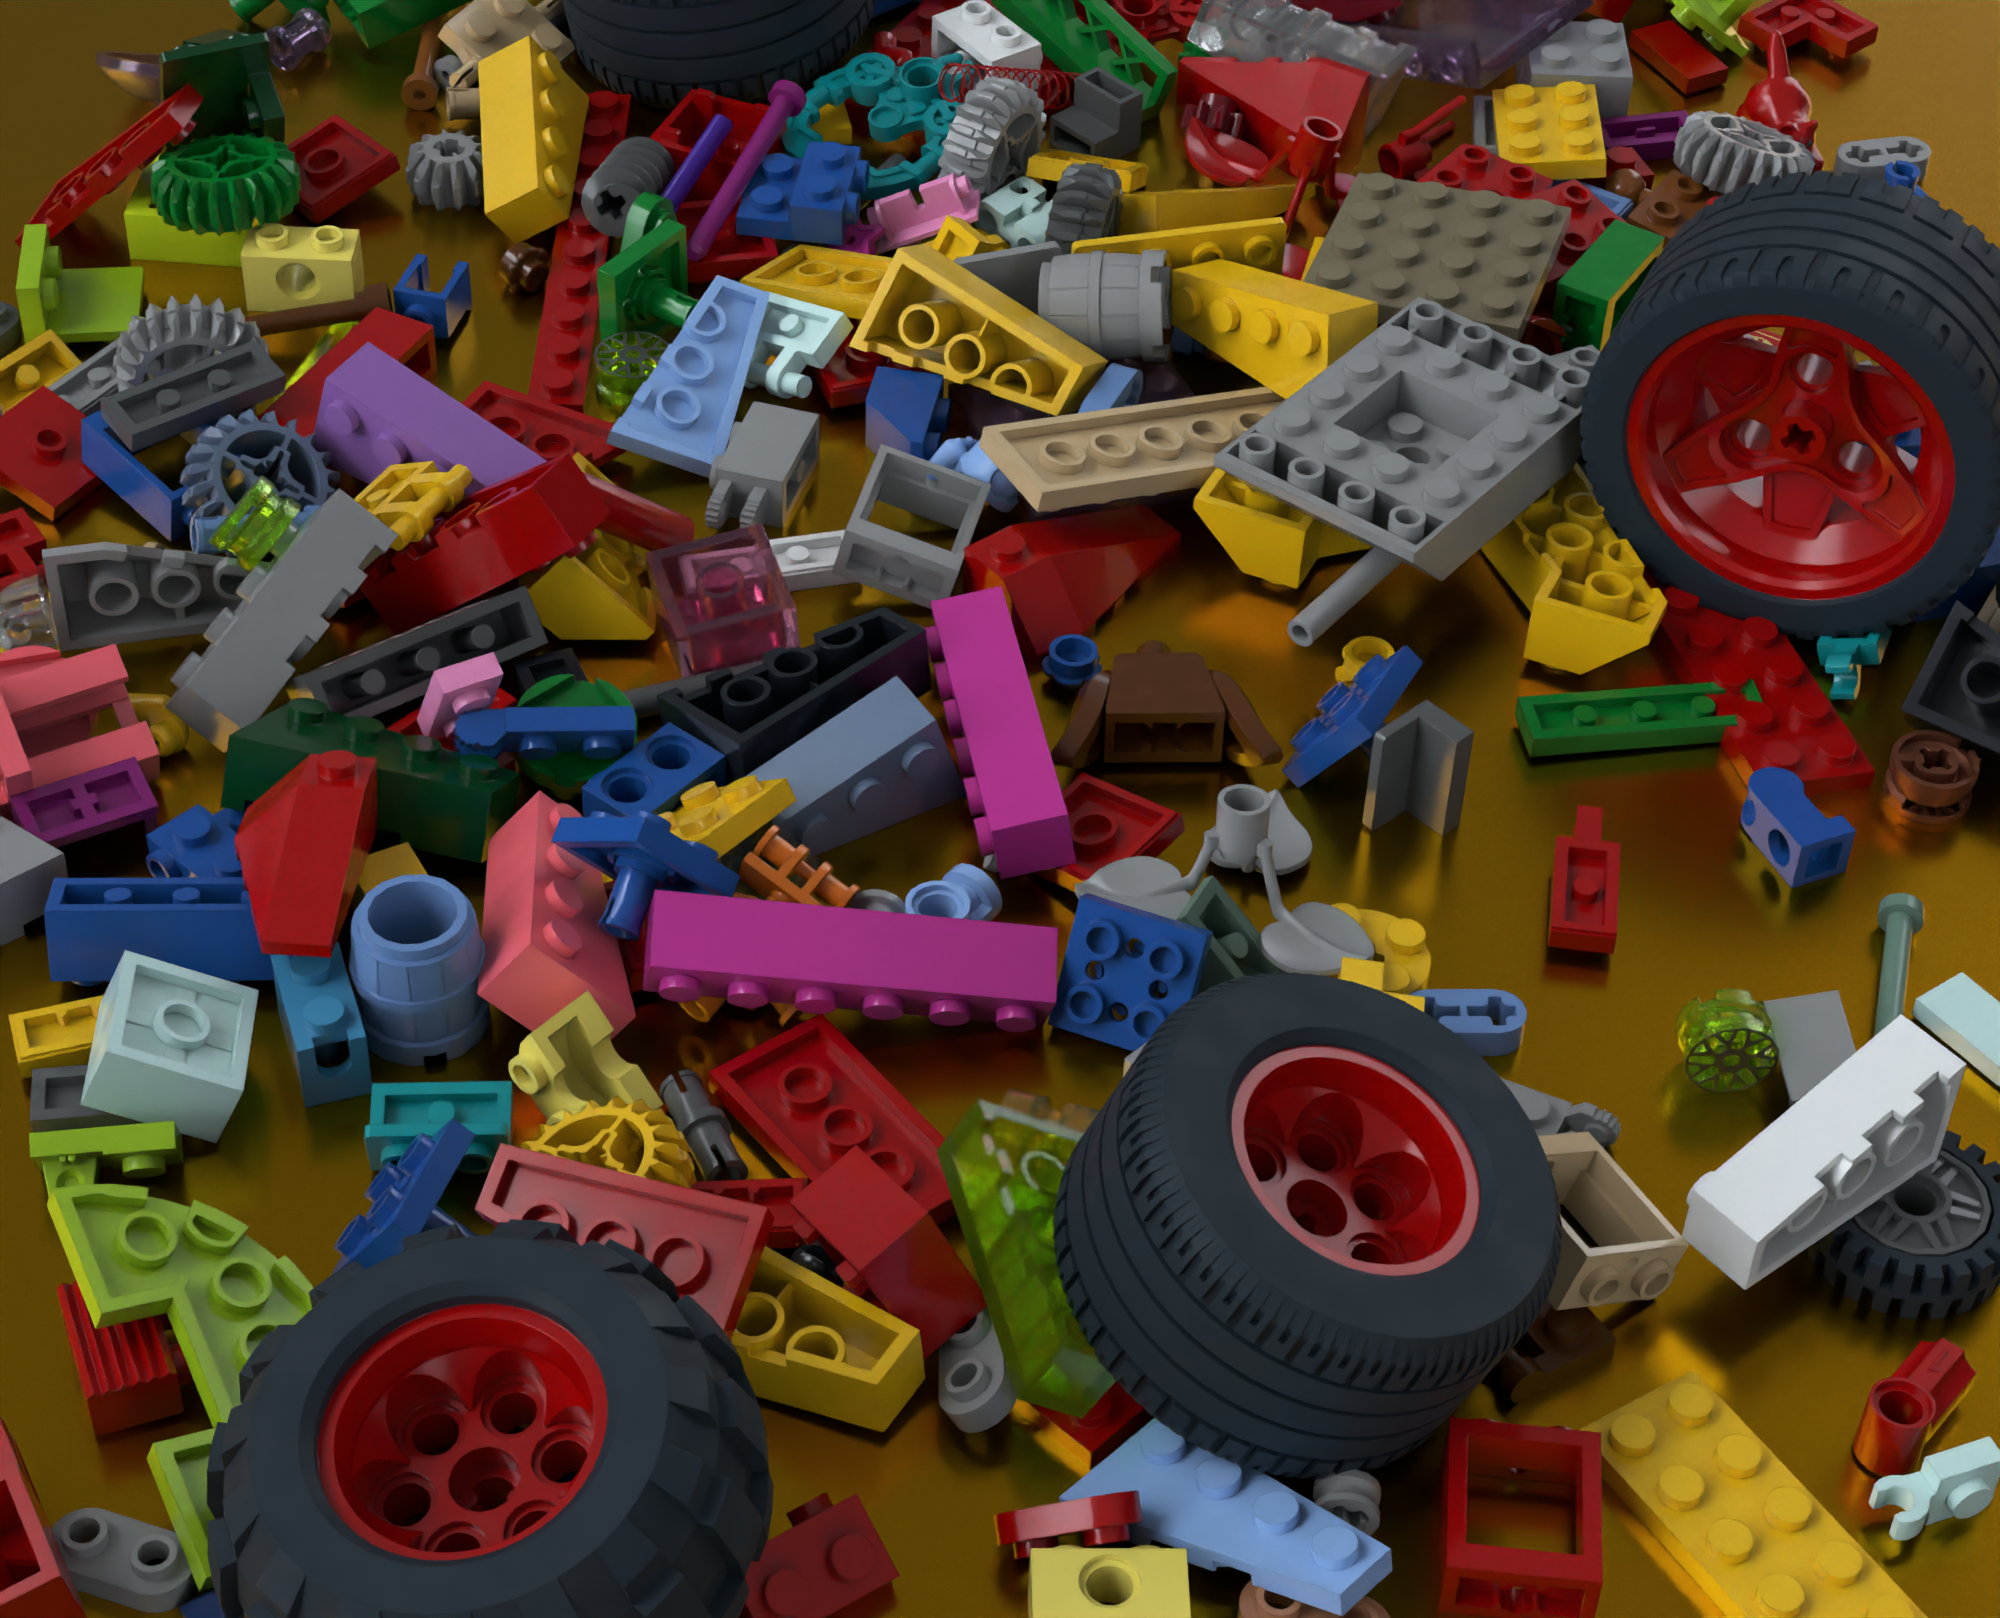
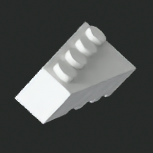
[1682,1014,1967,1290]

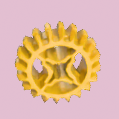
[521,1095,697,1189]

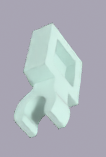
[1868,1436,2000,1540]

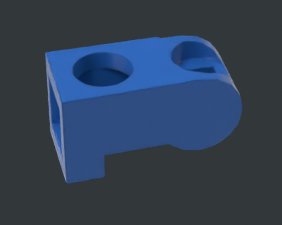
[1740,767,1856,888]

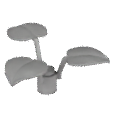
[1074,784,1374,976]

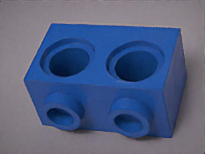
[581,722,726,817]

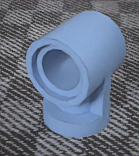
[905,863,1002,921]

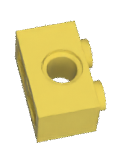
[240,223,365,312]
[1028,1545,1191,1618]

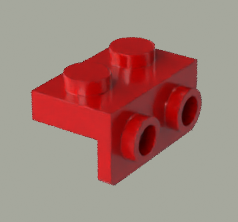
[741,1492,900,1618]

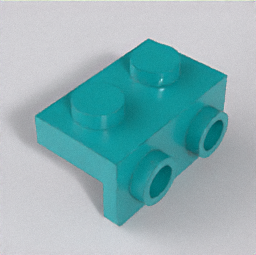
[364,1081,514,1174]

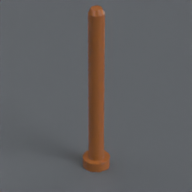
[401,13,446,111]

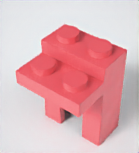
[0,644,160,823]

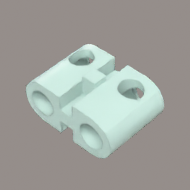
[974,176,1053,248]

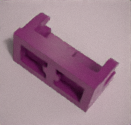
[9,757,159,848]

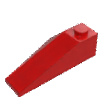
[1176,57,1371,187]
[963,505,1182,665]
[234,750,378,958]

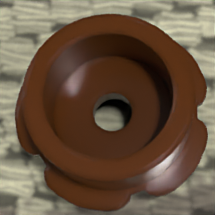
[499,242,549,294]

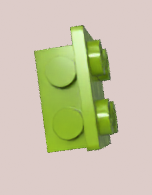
[16,224,145,344]

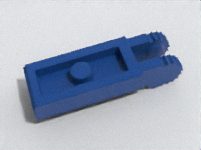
[453,706,636,760]

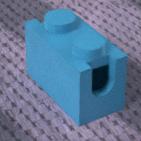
[271,942,372,1108]

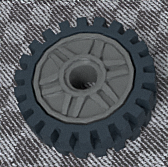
[1808,1130,2000,1319]

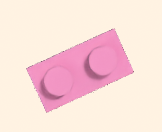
[417,652,504,740]

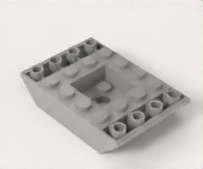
[1214,297,1590,581]

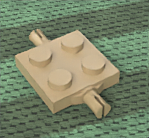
[438,0,575,88]

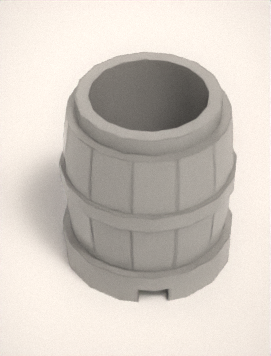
[1038,250,1171,361]

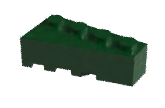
[221,698,521,863]

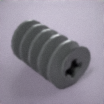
[581,136,675,237]

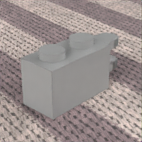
[705,401,819,537]

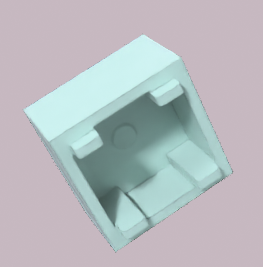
[80,950,259,1143]

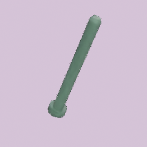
[1874,893,1925,1036]

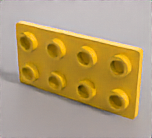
[1071,217,1287,325]

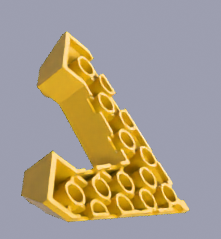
[1193,461,1668,675]

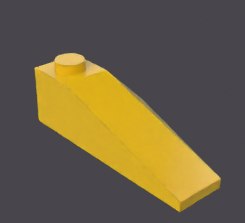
[517,452,657,640]

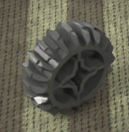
[1045,162,1123,255]

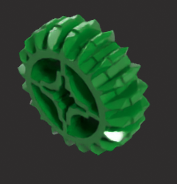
[150,132,301,236]

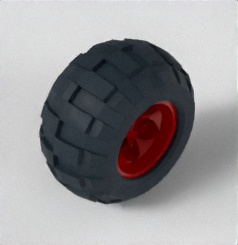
[207,1219,774,1618]

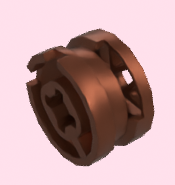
[1883,730,1980,825]

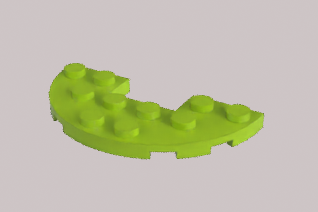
[47,1184,314,1592]

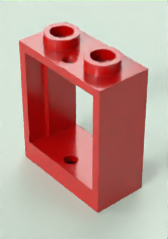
[1438,1417,1603,1618]

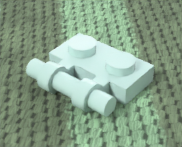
[744,291,853,399]

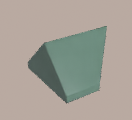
[1176,875,1288,995]

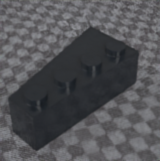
[1900,600,2000,767]
[657,606,932,786]

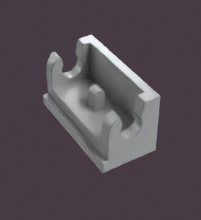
[1764,990,1856,1107]

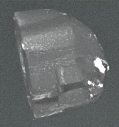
[0,574,58,650]

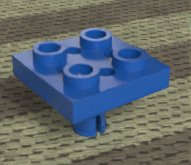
[1281,645,1424,788]
[551,810,740,941]
[1048,893,1213,1052]
[330,1118,480,1276]

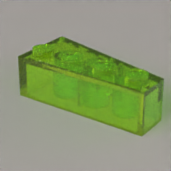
[936,1099,1116,1418]

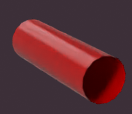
[583,472,694,560]

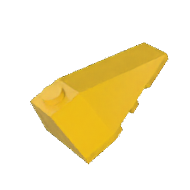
[1118,185,1316,236]

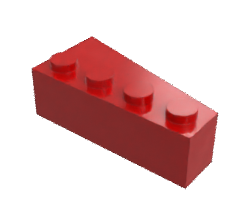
[359,453,611,635]

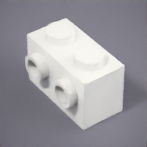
[931,0,1043,90]

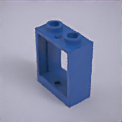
[81,410,265,542]

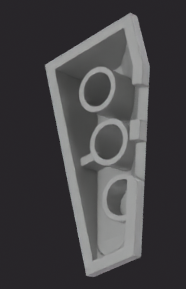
[42,542,270,651]

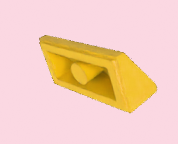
[0,329,82,417]

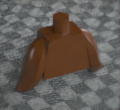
[1051,640,1284,769]

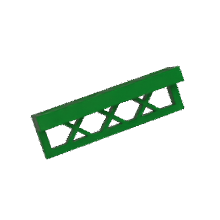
[991,0,1178,123]

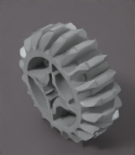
[938,76,1047,201]
[1673,110,1815,194]
[113,293,270,419]

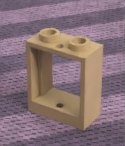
[1538,1131,1689,1311]

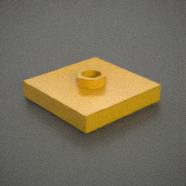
[1026,148,1149,193]

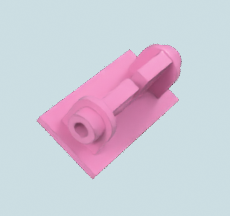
[867,173,981,254]

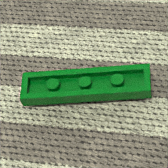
[1514,679,1763,757]

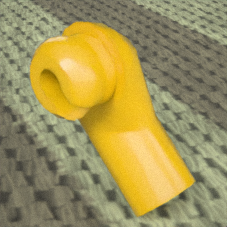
[128,693,189,757]

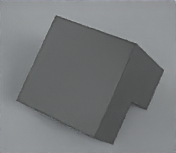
[1049,66,1143,159]

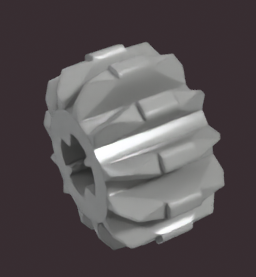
[405,129,484,211]

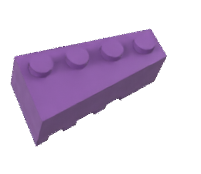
[313,342,547,496]

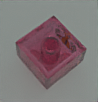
[645,523,800,678]

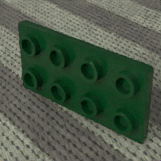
[159,32,285,153]

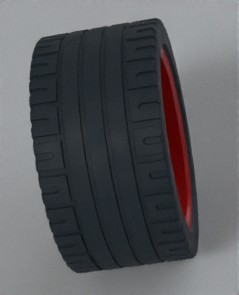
[1580,171,2000,640]

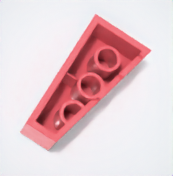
[477,790,636,1039]

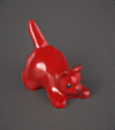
[1736,30,1824,172]

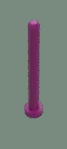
[687,80,807,261]

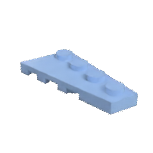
[606,275,770,478]
[1059,1418,1393,1616]

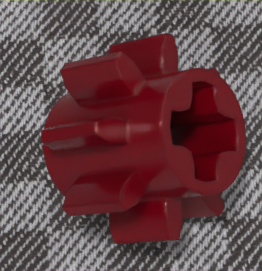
[1180,93,1246,140]

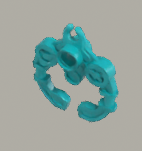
[782,52,975,200]

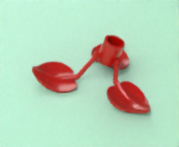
[1185,115,1356,281]

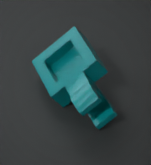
[1817,629,1892,699]

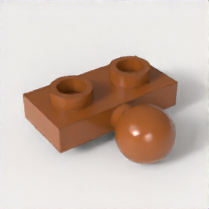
[1604,168,1719,249]

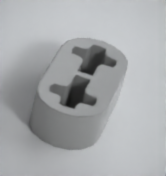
[1833,136,1931,182]

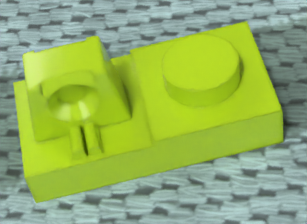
[29,1121,183,1197]

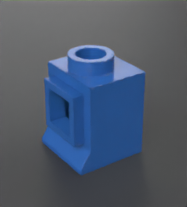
[393,253,472,339]

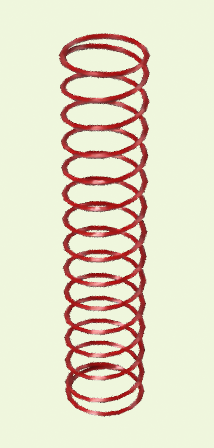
[938,63,1083,110]

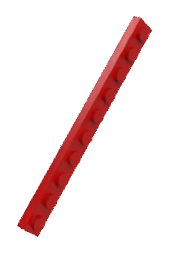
[528,91,632,414]

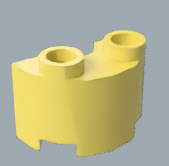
[508,990,663,1126]

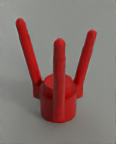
[1378,95,1467,182]

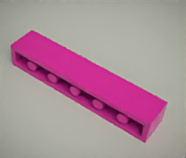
[924,586,1076,880]
[643,890,1058,1032]

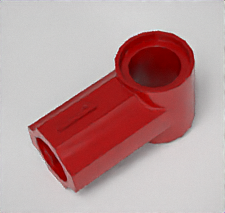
[1853,1338,1977,1476]

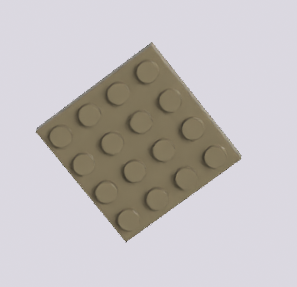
[1303,172,1571,342]

